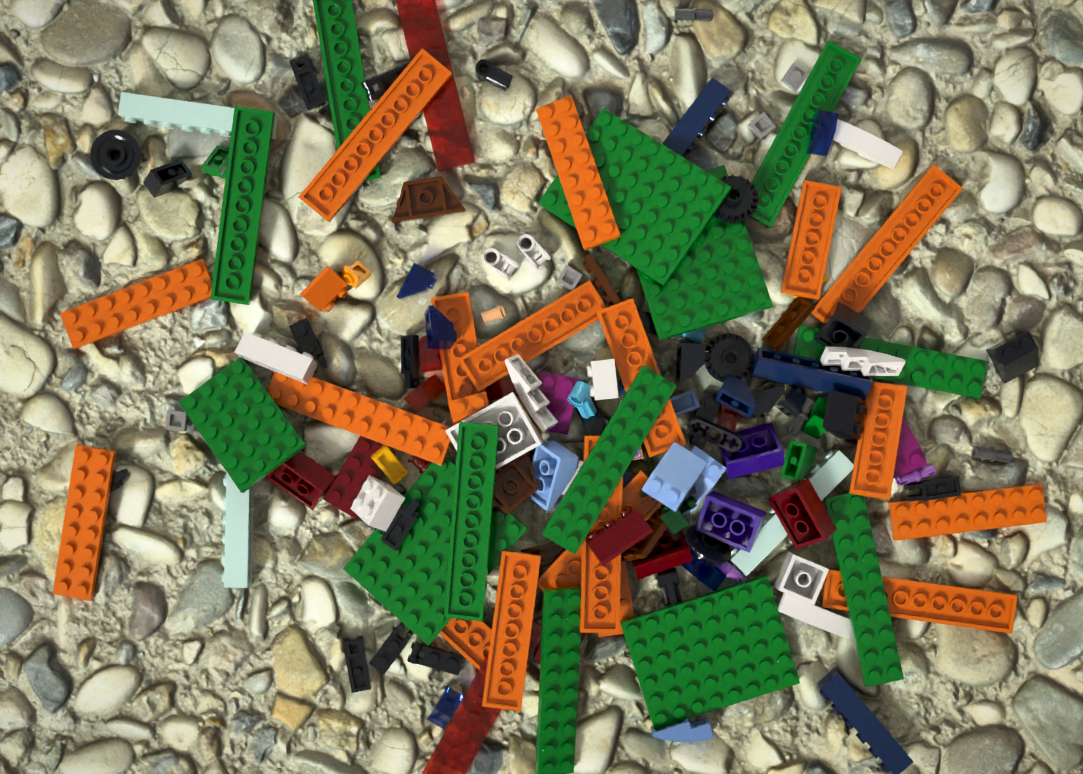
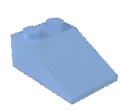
[529,441,579,511]
[641,442,708,512]
[685,445,726,512]

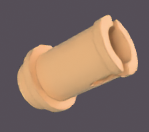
[481,304,507,324]

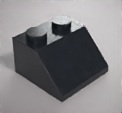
[814,301,872,348]
[986,331,1039,383]
[675,343,709,383]
[822,390,867,440]

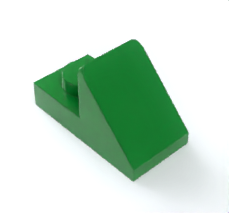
[202,145,229,179]
[801,397,827,439]

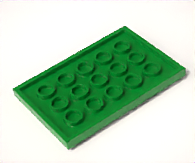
[179,357,307,493]

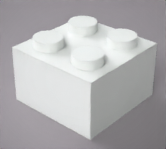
[586,359,619,400]
[350,475,405,532]
[774,551,829,605]

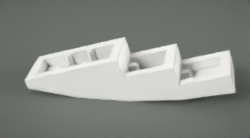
[822,117,903,169]
[820,347,905,376]
[505,354,558,432]
[778,593,852,639]

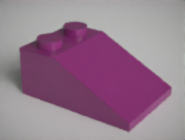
[538,372,579,435]
[893,417,928,479]

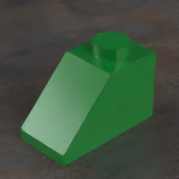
[780,440,817,482]

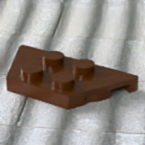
[392,176,465,224]
[493,451,539,515]
[621,508,667,561]

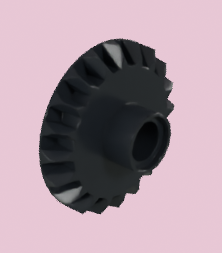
[90,130,142,181]
[714,174,759,224]
[705,333,754,382]
[684,525,731,565]

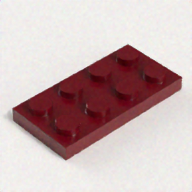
[323,436,396,519]

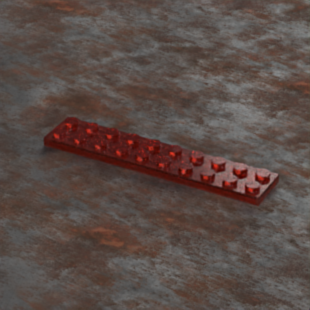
[396,0,475,172]
[421,620,542,774]

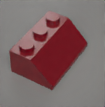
[266,451,336,510]
[768,478,837,549]
[585,507,653,566]
[631,527,692,580]

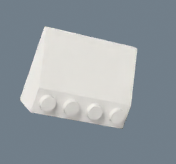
[445,392,544,469]

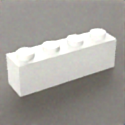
[235,332,318,385]

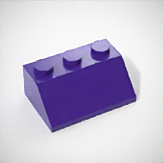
[716,423,784,479]
[696,490,767,553]

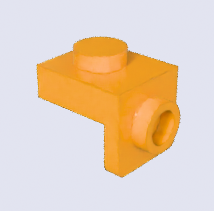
[342,260,372,289]

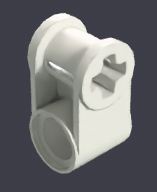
[517,234,551,271]
[483,248,520,281]

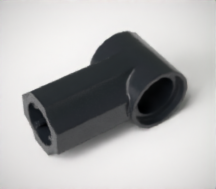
[475,59,513,92]
[657,568,682,606]

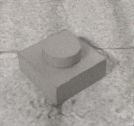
[781,64,808,92]
[748,112,776,140]
[556,265,583,291]
[165,410,188,431]

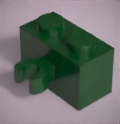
[660,495,697,535]

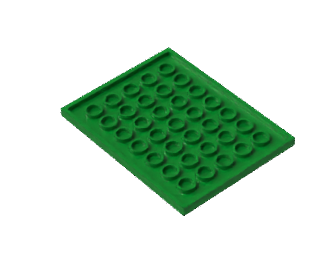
[538,108,732,286]
[636,165,773,341]
[343,456,528,646]
[620,575,800,729]

